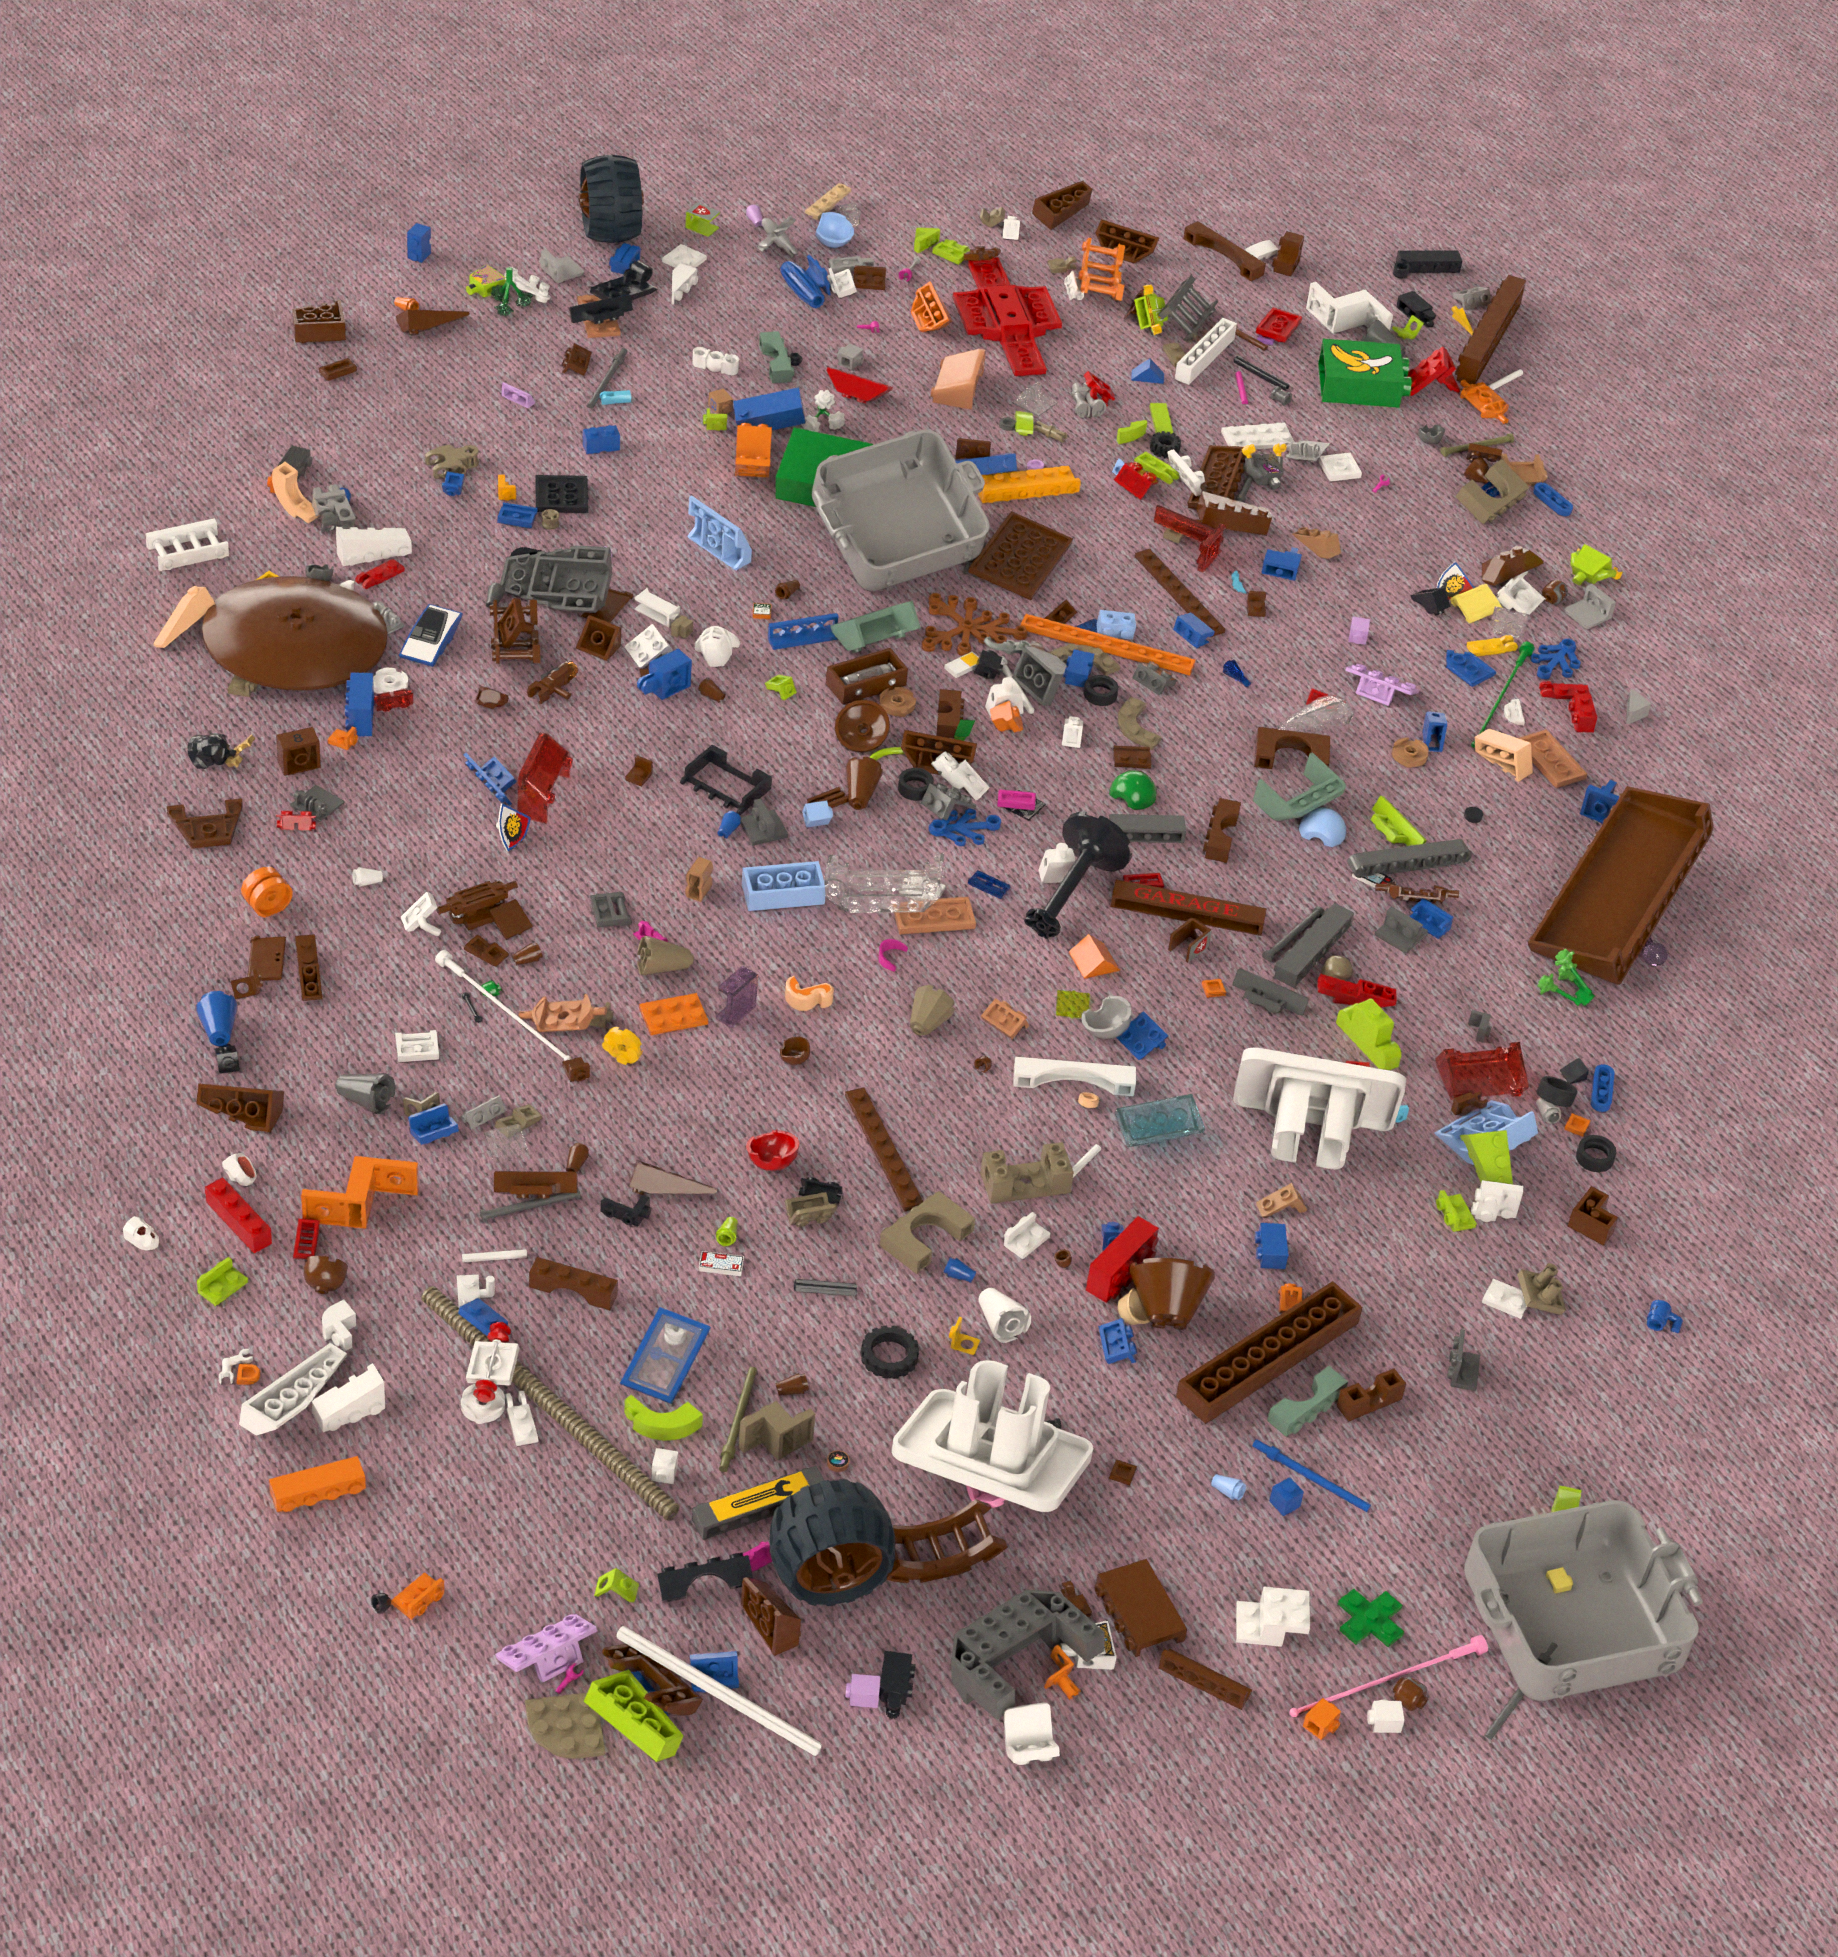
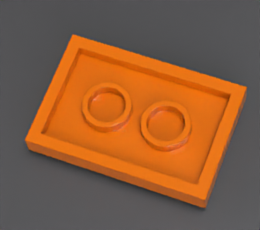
[639,993,708,1036]

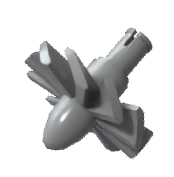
[757,215,799,258]

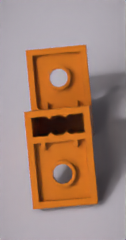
[735,423,772,478]
[301,1156,419,1229]

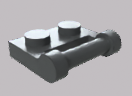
[590,892,632,928]

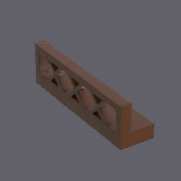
[1158,1648,1252,1710]

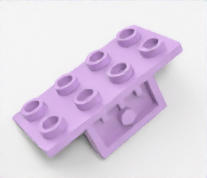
[1346,663,1420,706]
[495,1614,597,1682]

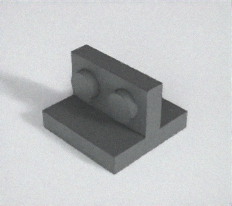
[740,799,788,846]
[1375,906,1428,954]

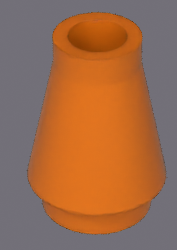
[394,297,419,311]

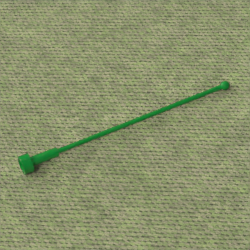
[1471,641,1535,748]

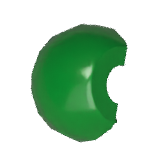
[1109,770,1157,810]

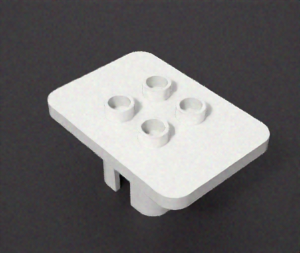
[1233,1048,1406,1170]
[892,1360,1093,1512]

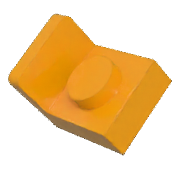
[498,475,516,501]

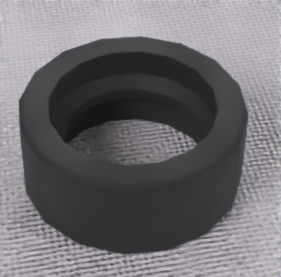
[1083,675,1119,706]
[898,768,934,801]
[1536,1076,1578,1107]
[1576,1135,1617,1173]

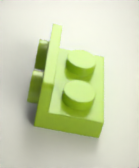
[1436,1190,1477,1232]
[197,1257,248,1306]

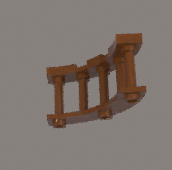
[490,600,541,664]
[887,1499,1008,1583]

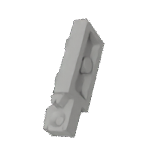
[829,256,874,273]

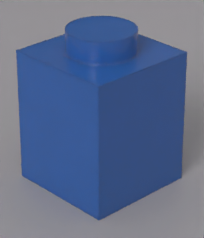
[1269,1477,1304,1516]

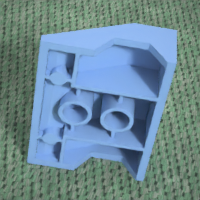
[687,496,752,570]
[1434,1100,1538,1165]

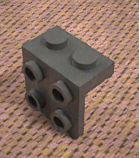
[921,783,976,820]

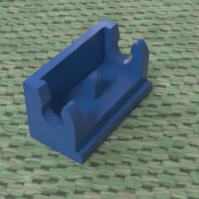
[1173,613,1215,649]
[1409,898,1453,939]

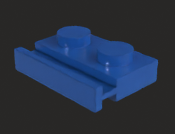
[497,502,538,529]

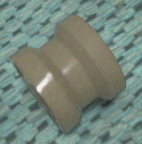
[542,509,559,530]

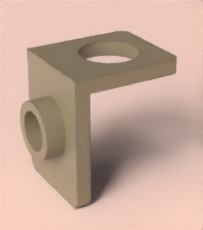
[403,1092,440,1117]

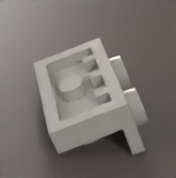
[1453,287,1491,310]

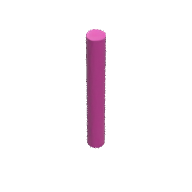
[1235,371,1248,404]

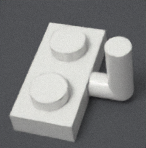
[401,892,441,936]
[457,1275,495,1308]

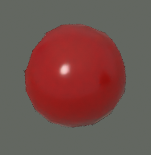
[746,1129,800,1171]

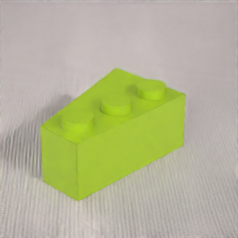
[1460,1130,1513,1185]

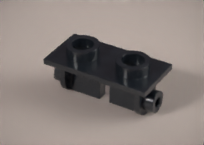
[799,1177,843,1204]

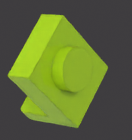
[703,408,727,431]

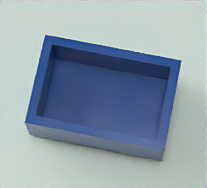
[345,673,374,736]

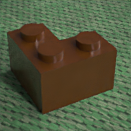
[1272,231,1304,277]
[1568,1186,1618,1246]

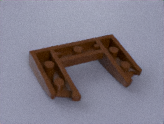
[602,1643,703,1716]

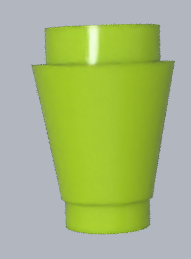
[716,1217,738,1246]

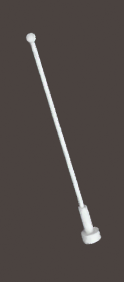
[435,950,572,1061]

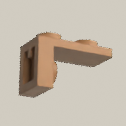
[1256,1183,1307,1218]

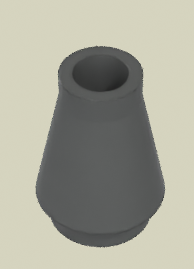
[486,583,505,608]

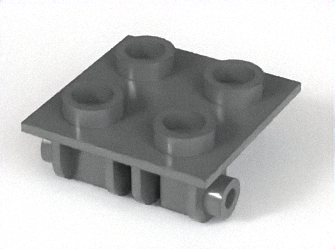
[290,785,345,822]

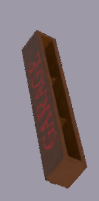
[1110,879,1267,936]

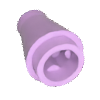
[746,205,763,227]

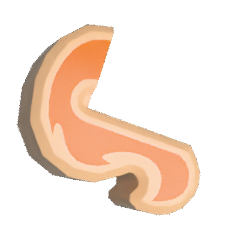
[785,976,834,1011]

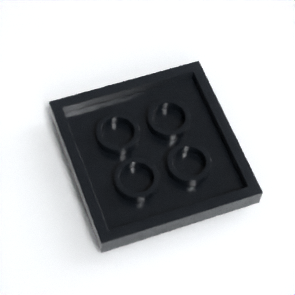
[535,475,588,513]

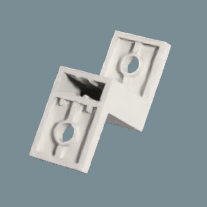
[1306,282,1393,334]

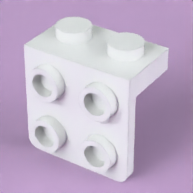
[1003,1702,1060,1765]

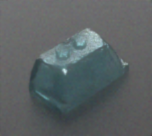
[1115,1094,1205,1147]

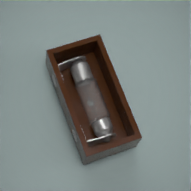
[826,648,908,705]

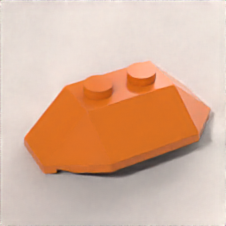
[911,281,952,332]

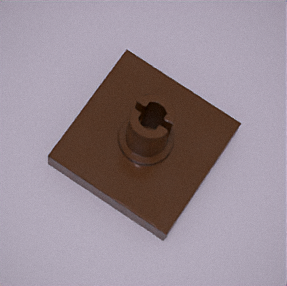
[498,598,534,649]

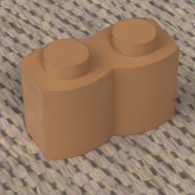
[685,857,713,902]

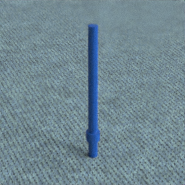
[1252,1439,1371,1512]

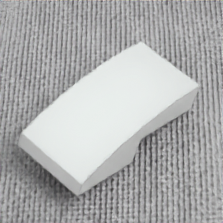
[1245,240,1279,259]

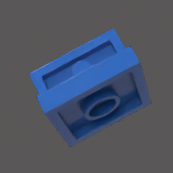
[1580,780,1619,824]

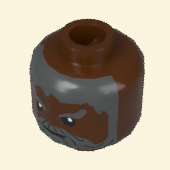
[1542,580,1568,605]
[1392,1676,1428,1711]

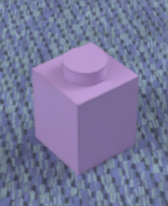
[1348,617,1370,645]
[845,1674,880,1708]

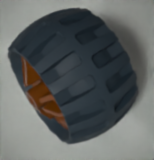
[578,155,644,243]
[769,1479,895,1606]

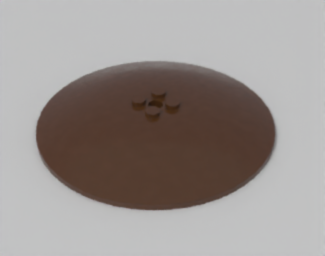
[202,576,388,690]

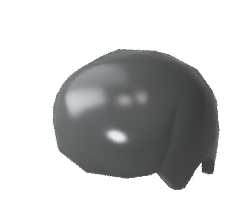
[1418,424,1445,445]
[305,564,334,581]

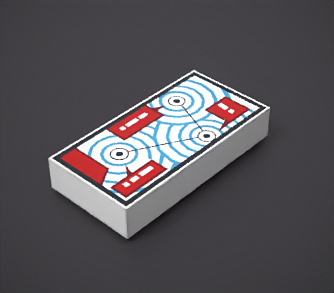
[699,1251,744,1276]

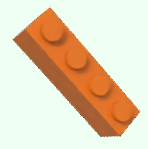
[269,1456,366,1512]

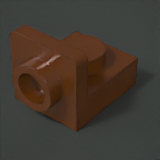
[1247,591,1266,617]
[625,755,653,787]
[562,1057,590,1082]

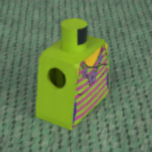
[466,264,506,297]

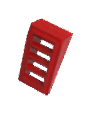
[293,1218,320,1259]

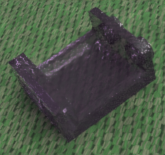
[716,966,758,1028]

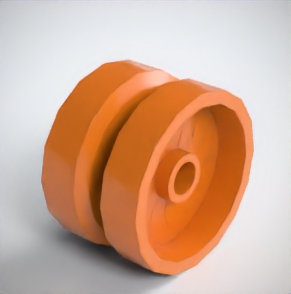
[241,867,293,918]

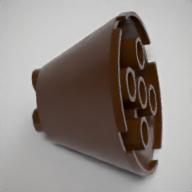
[1129,1258,1215,1330]

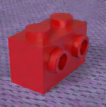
[1568,694,1598,733]

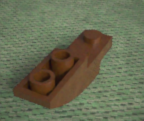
[295,934,323,1001]

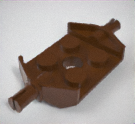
[1375,882,1459,904]

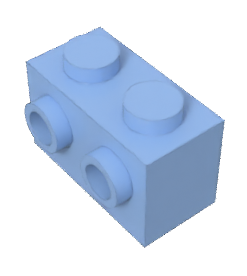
[1096,610,1136,639]

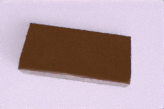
[1044,599,1078,624]

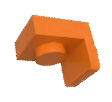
[328,726,358,750]
[1278,1283,1302,1313]

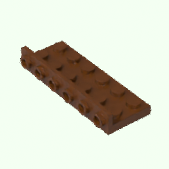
[1187,445,1247,509]

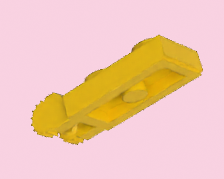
[1466,635,1518,656]

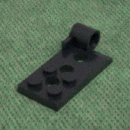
[590,260,658,300]

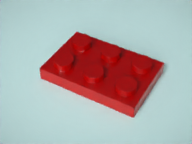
[1255,307,1302,343]
[1407,346,1449,396]

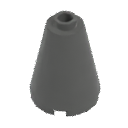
[1361,320,1406,358]
[335,1073,395,1114]

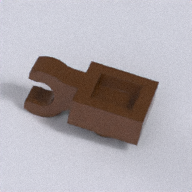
[1451,1092,1488,1116]
[1060,1580,1092,1617]

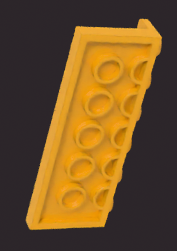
[978,466,1081,503]

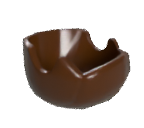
[780,1036,810,1066]

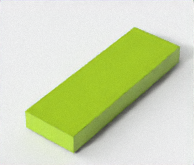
[1149,403,1173,434]

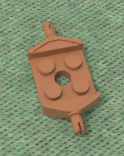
[519,994,607,1032]

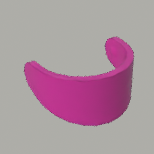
[878,939,908,972]

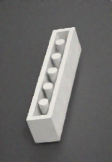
[1175,318,1237,385]

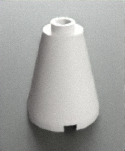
[979,1288,1031,1343]

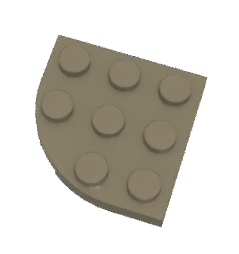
[525,1693,605,1759]

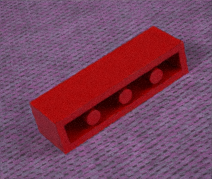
[205,1177,272,1253]

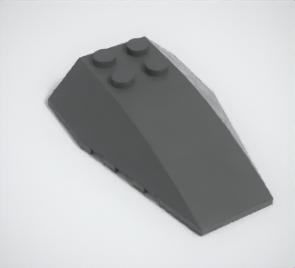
[500,545,612,613]

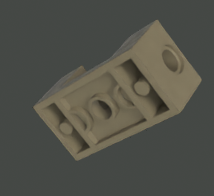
[980,1142,1074,1204]

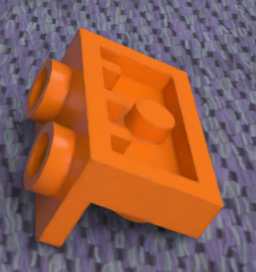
[391,1572,444,1620]

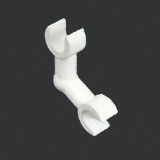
[219,1349,253,1384]

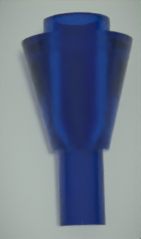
[1223,660,1251,687]

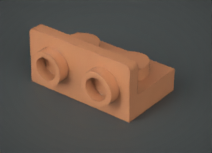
[981,998,1029,1039]

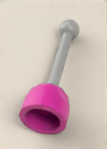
[899,258,920,281]

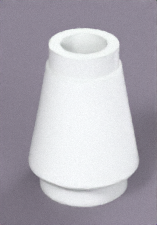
[352,867,383,887]

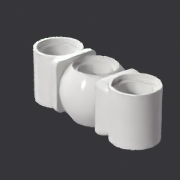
[692,347,739,375]

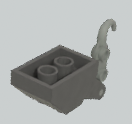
[984,637,1067,706]

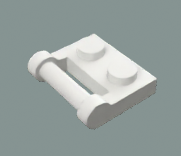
[395,1030,439,1062]

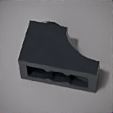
[1410,587,1451,615]

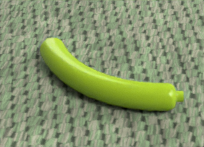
[870,747,904,760]

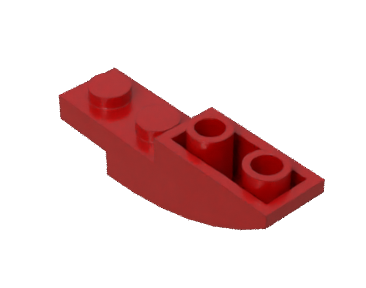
[1318,974,1397,1007]

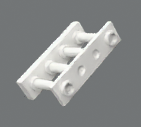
[146,518,229,571]

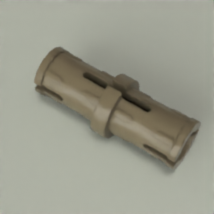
[1034,421,1067,443]

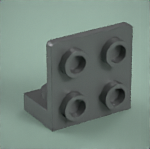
[1447,1329,1480,1391]

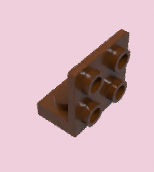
[955,438,991,460]

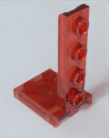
[1154,505,1226,573]

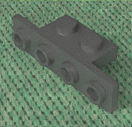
[1232,968,1309,1016]

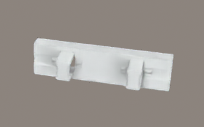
[1168,449,1205,496]

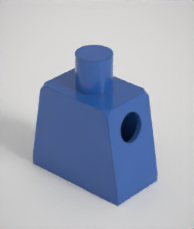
[1422,712,1448,752]

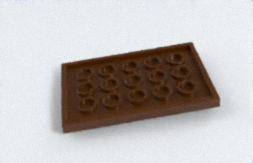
[968,511,1073,600]

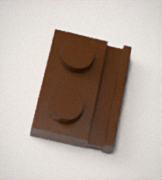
[1113,745,1152,769]

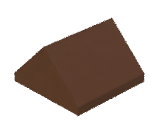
[576,615,621,661]

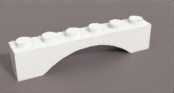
[1013,1057,1136,1096]

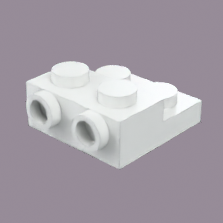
[1497,575,1545,619]
[1471,1180,1523,1222]

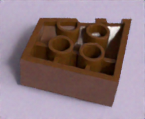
[292,299,346,343]
[741,1577,801,1656]

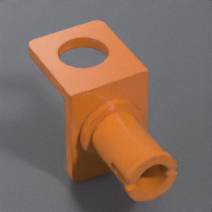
[1044,1645,1081,1700]

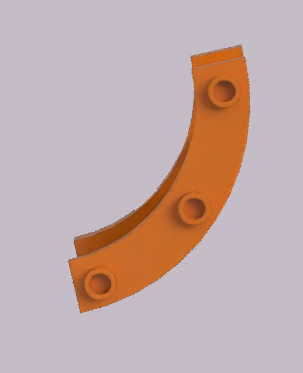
[1078,238,1125,301]

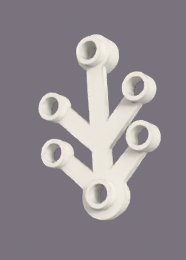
[504,267,551,303]

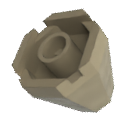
[910,985,955,1036]

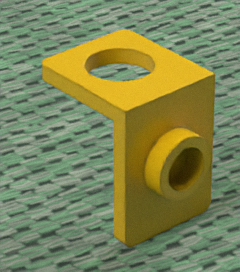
[949,1317,980,1355]

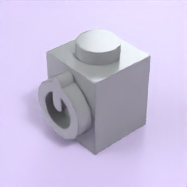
[837,343,864,370]

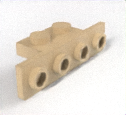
[805,183,851,220]

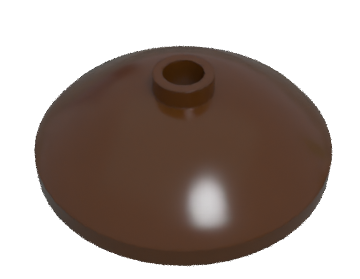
[835,700,890,753]

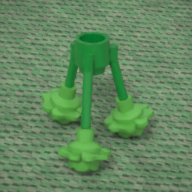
[1537,949,1595,1007]

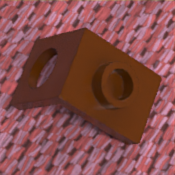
[230,968,263,999]

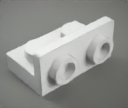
[1004,1212,1051,1259]

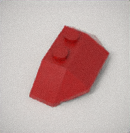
[826,367,893,404]

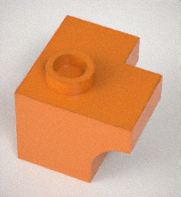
[990,700,1024,733]

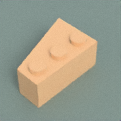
[1475,729,1533,782]

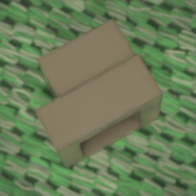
[671,615,693,638]

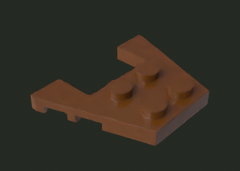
[166,798,243,849]

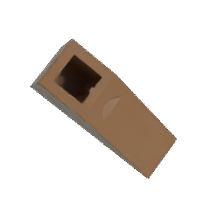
[1292,527,1341,559]

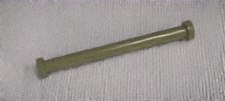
[1440,433,1514,457]

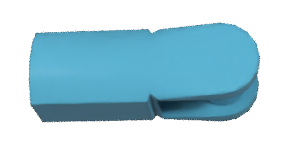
[600,390,631,405]

